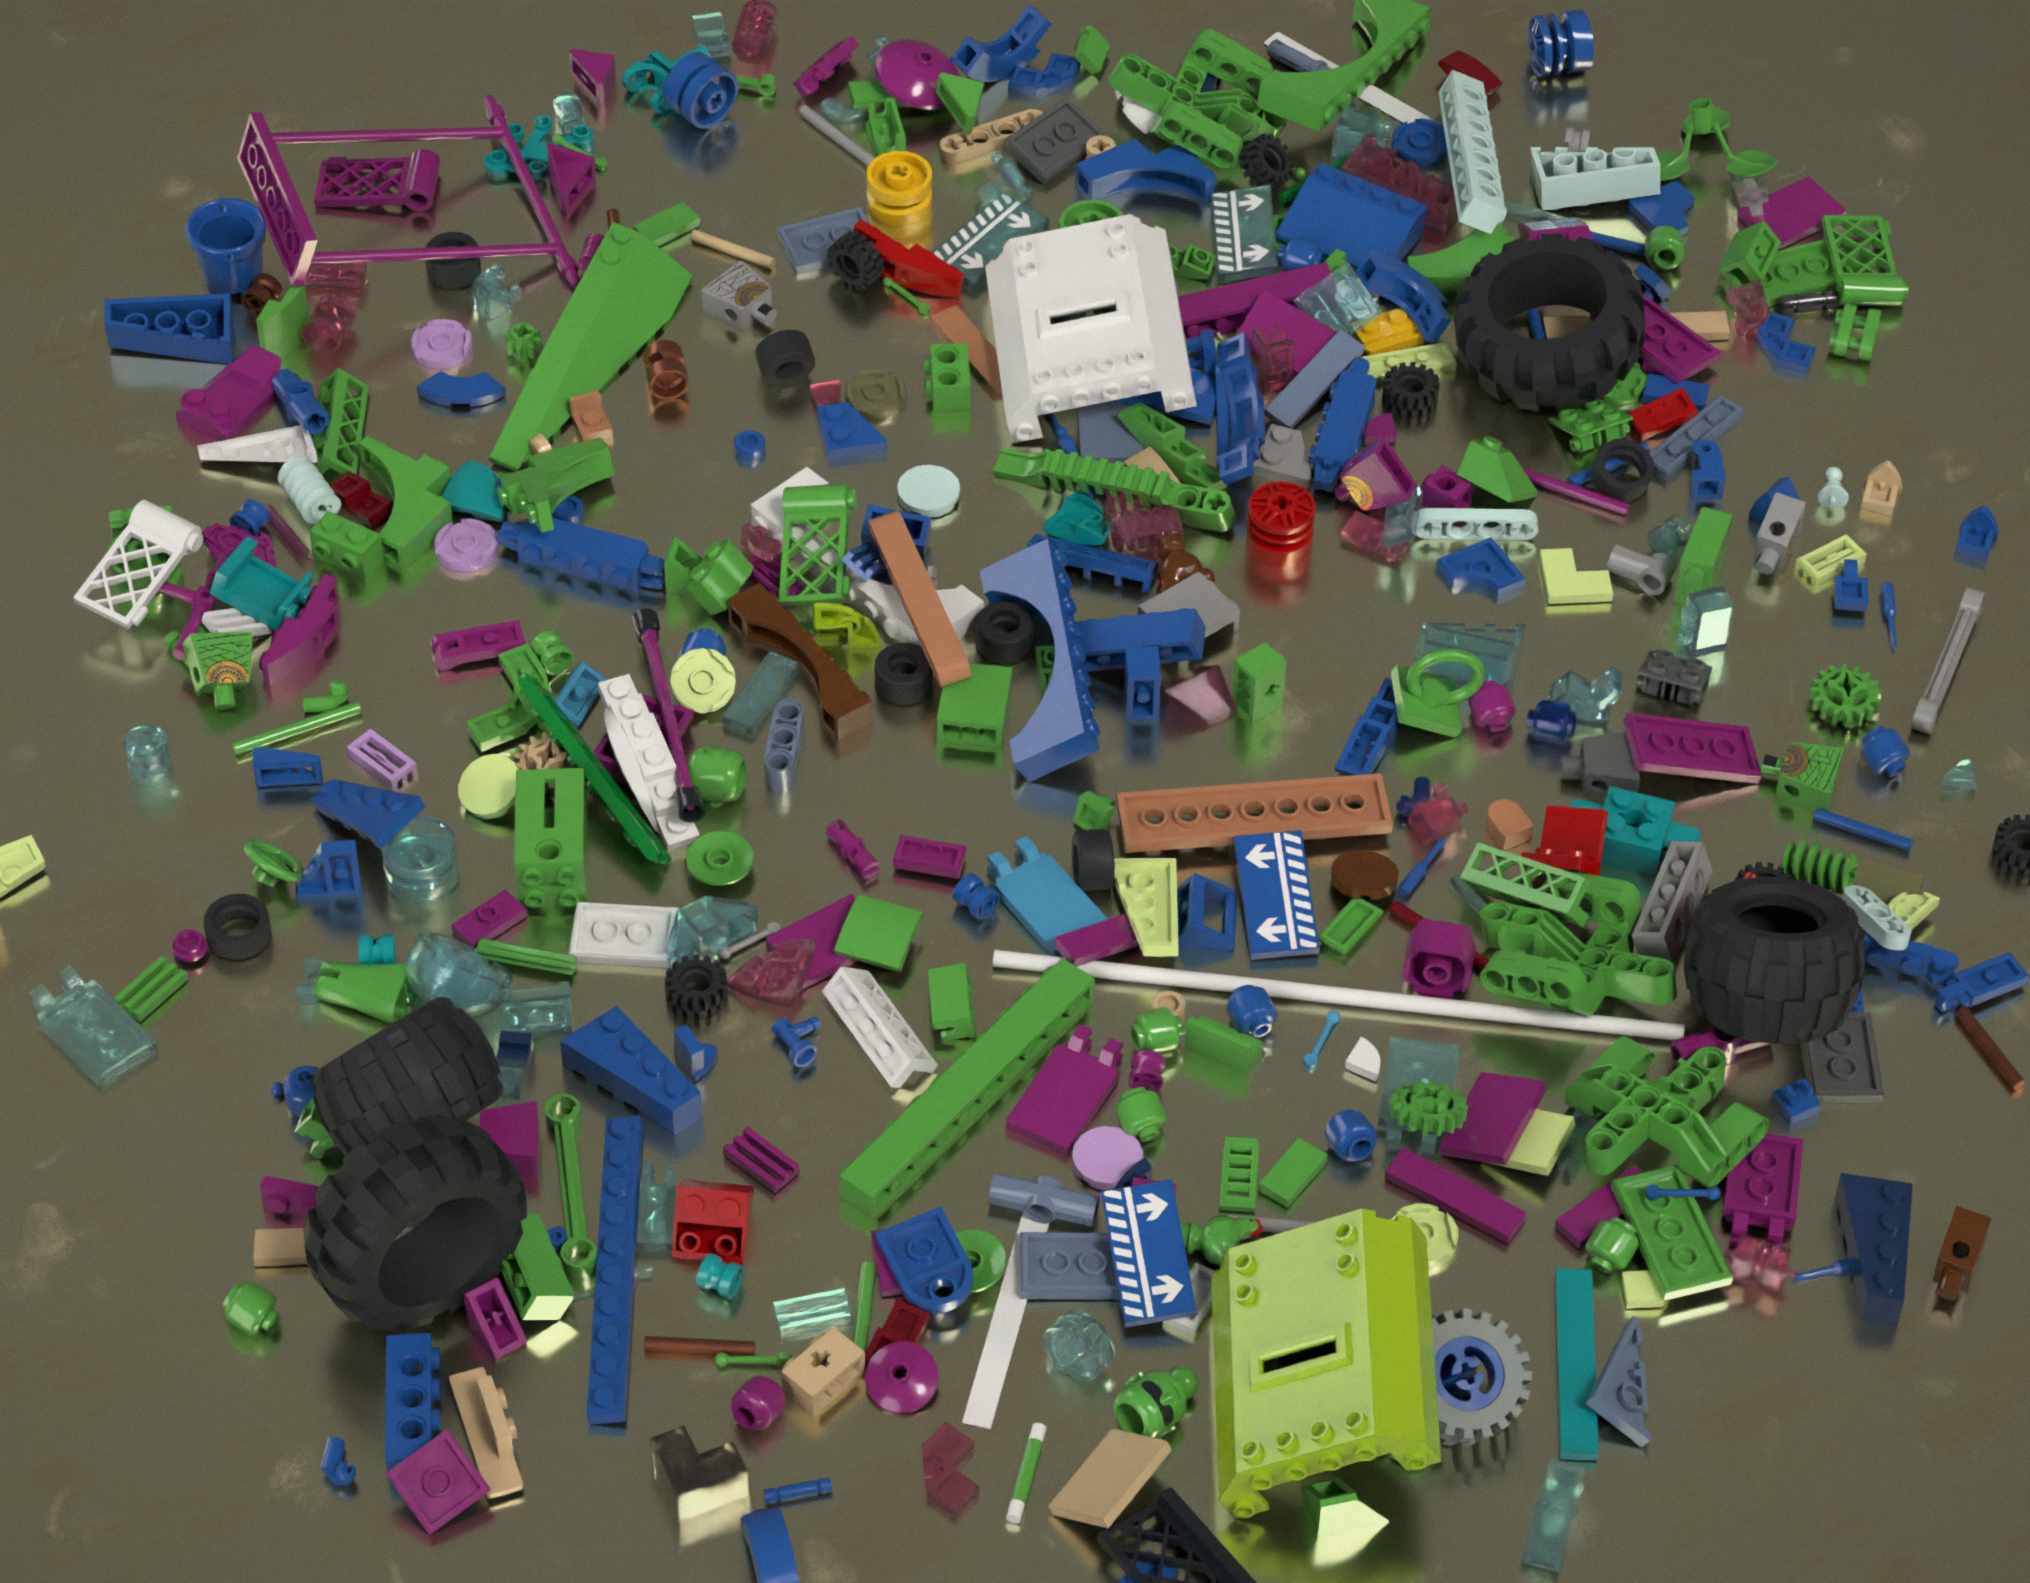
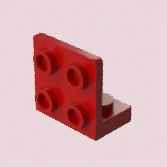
[1521,805,1608,876]

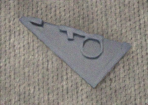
[1586,1316,1651,1447]

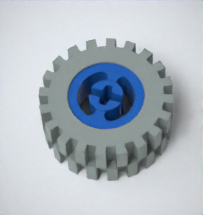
[1432,1309,1532,1446]

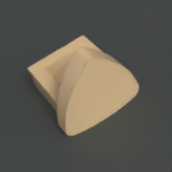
[1861,461,1902,516]

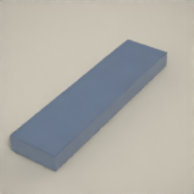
[1264,329,1365,429]
[1649,394,1745,481]

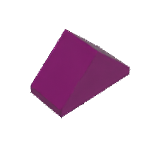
[569,49,616,106]
[464,1277,527,1359]

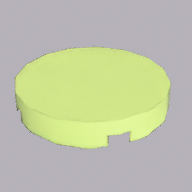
[670,648,736,715]
[458,753,520,820]
[1390,1203,1458,1269]

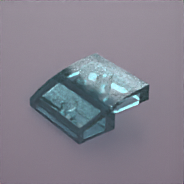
[1293,262,1382,336]

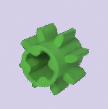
[504,323,543,361]

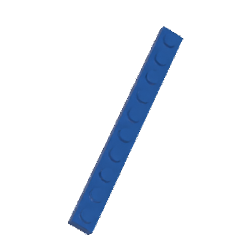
[586,1115,644,1425]

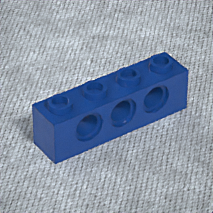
[385,1333,440,1481]

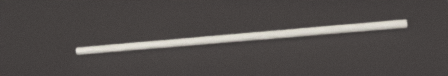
[993,950,1684,1041]

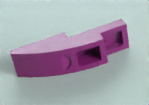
[259,574,339,686]

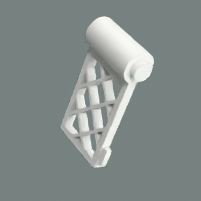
[73,500,203,629]

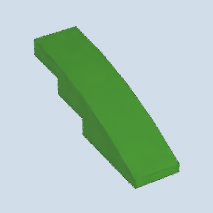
[1118,402,1228,490]

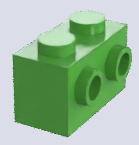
[309,511,384,581]

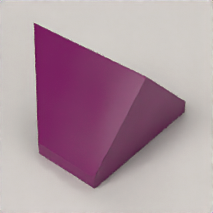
[546,142,596,216]

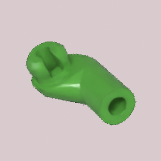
[303,680,349,713]

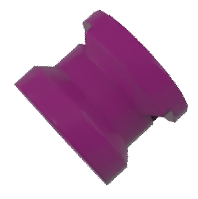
[1128,1050,1166,1092]

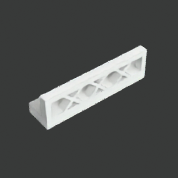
[822,966,938,1088]

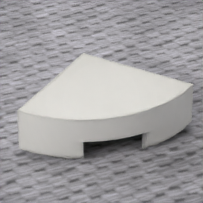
[1345,1037,1381,1082]

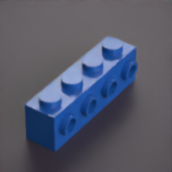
[1077,608,1206,672]

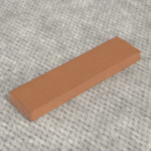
[930,305,1002,396]

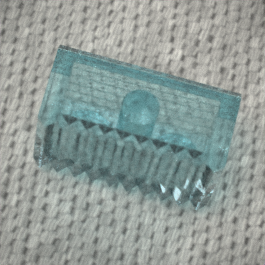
[1677,585,1735,657]

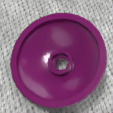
[875,40,960,110]

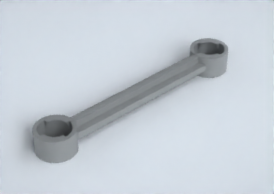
[1911,587,1986,734]

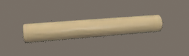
[690,229,776,269]

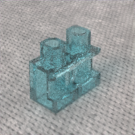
[1331,102,1394,165]

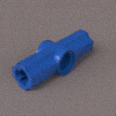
[271,368,329,435]

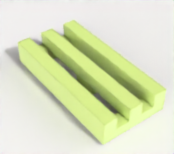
[1795,534,1867,586]

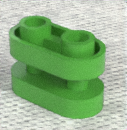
[1829,304,1882,362]

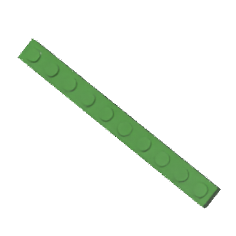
[839,958,1095,1218]

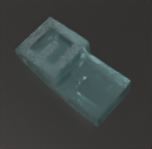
[692,12,731,58]

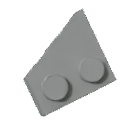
[1253,424,1312,489]

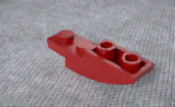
[853,219,964,298]

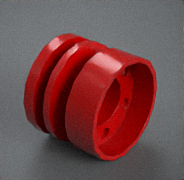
[1246,481,1316,568]

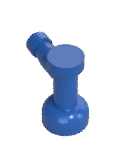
[771,1016,821,1067]

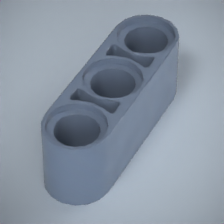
[764,699,804,793]

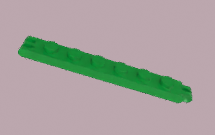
[518,673,671,866]

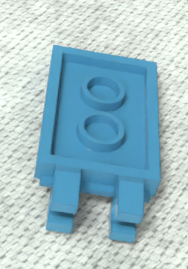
[987,836,1108,957]

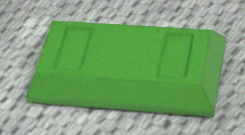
[1318,898,1384,956]

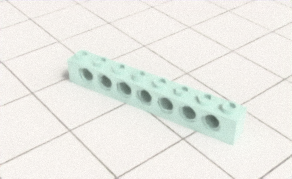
[1438,70,1507,234]

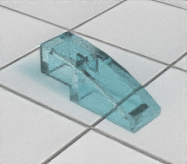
[1521,1458,1586,1573]

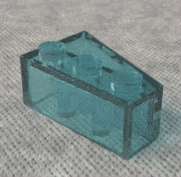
[1414,623,1526,690]

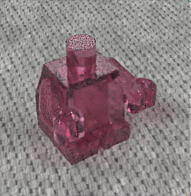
[1726,280,1770,337]
[1407,782,1469,847]

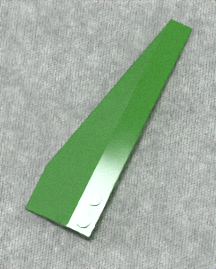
[489,222,693,472]

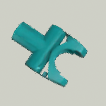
[622,45,712,114]

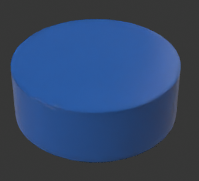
[734,430,765,461]
[552,495,584,524]

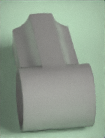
[1606,545,1676,596]

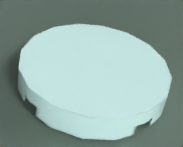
[897,465,960,517]

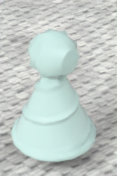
[1817,467,1849,508]

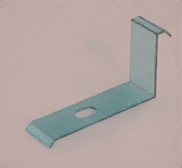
[296,958,323,1005]

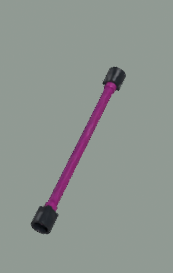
[632,608,705,823]

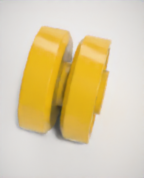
[867,151,932,227]

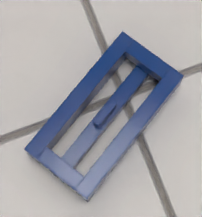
[841,542,887,582]

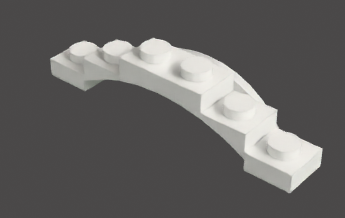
[598,674,700,852]

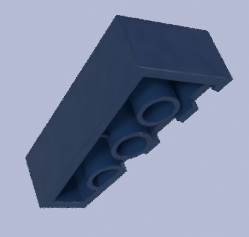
[1835,1173,1913,1325]

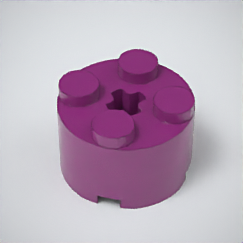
[1402,918,1476,999]

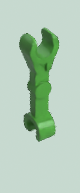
[736,74,776,96]

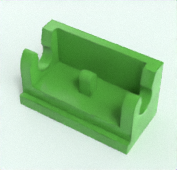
[865,97,906,158]
[928,963,977,1040]

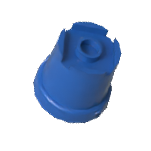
[185,198,266,300]

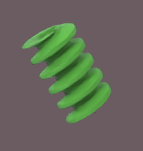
[1781,839,1858,894]

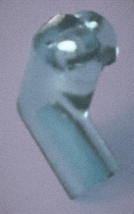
[821,98,865,123]

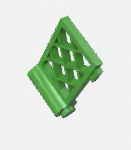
[1821,215,1908,306]
[779,483,858,607]

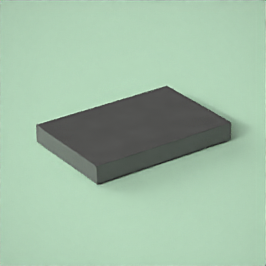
[1003,97,1107,185]
[1803,1012,1884,1103]

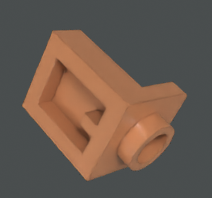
[570,390,613,442]

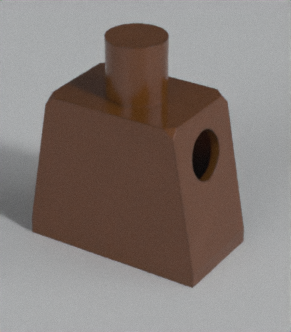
[1933,1206,1991,1300]

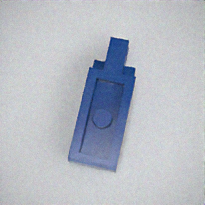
[1934,952,2030,1012]

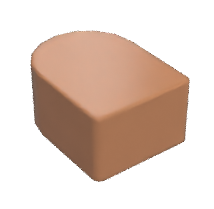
[1486,799,1533,850]

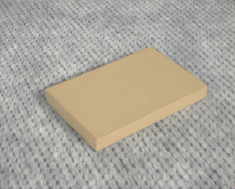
[1048,1429,1172,1528]

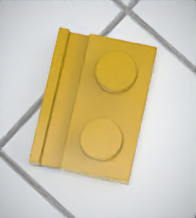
[1349,308,1424,356]

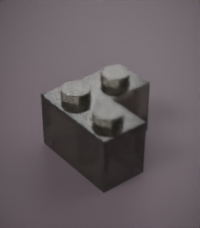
[650,1425,749,1521]

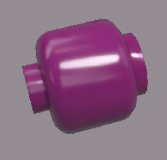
[1468,680,1516,732]
[731,1375,786,1431]

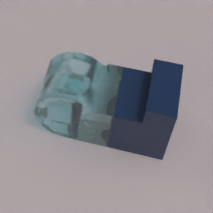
[496,1030,535,1099]

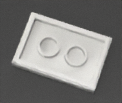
[569,902,679,968]

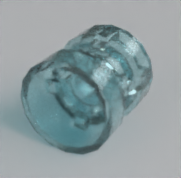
[1647,515,1692,556]

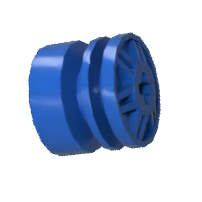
[1528,10,1594,77]

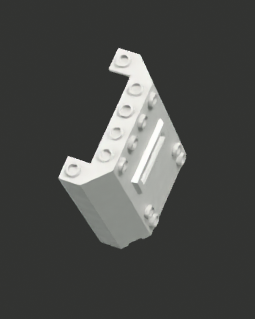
[985,214,1197,444]

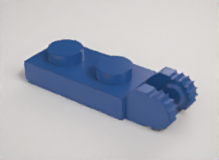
[1863,932,1959,985]

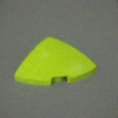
[813,603,881,649]

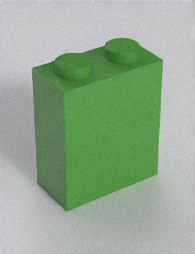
[1674,506,1733,612]
[937,663,1013,748]

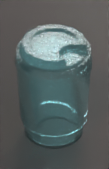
[553,91,585,136]

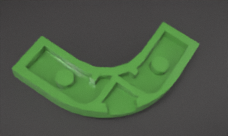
[466,643,549,752]

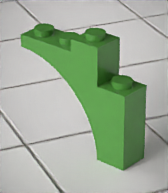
[1407,216,1516,300]
[359,436,453,571]
[497,437,614,533]

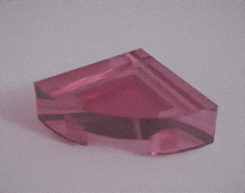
[810,380,841,413]

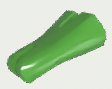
[310,962,418,1024]

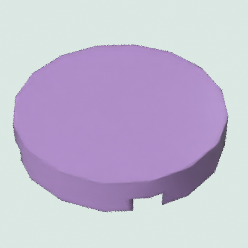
[411,319,473,370]
[434,518,499,573]
[1072,1126,1143,1190]

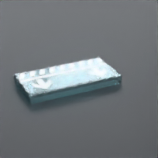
[1211,185,1279,283]
[933,193,1049,291]

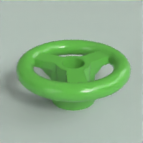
[244,839,305,887]

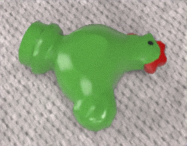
[1181,1215,1263,1268]

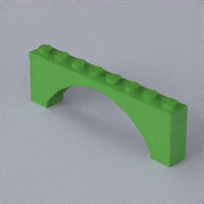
[1257,0,1431,132]

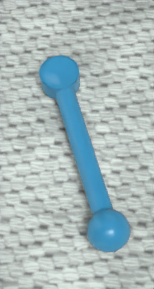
[1303,1010,1340,1068]

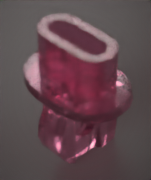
[741,523,781,562]

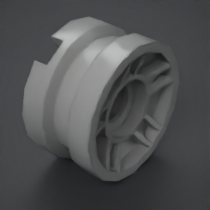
[1564,127,1591,152]

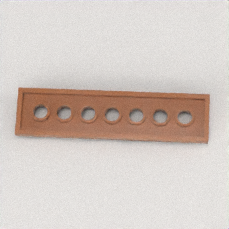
[1116,773,1393,853]

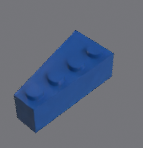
[104,293,234,364]
[560,1006,703,1136]

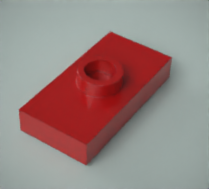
[1627,387,1698,441]

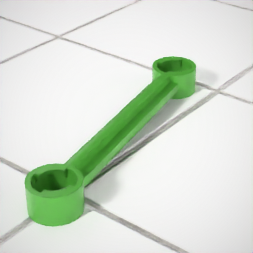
[545,1094,597,1279]

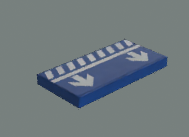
[1234,830,1320,960]
[1101,1179,1197,1328]

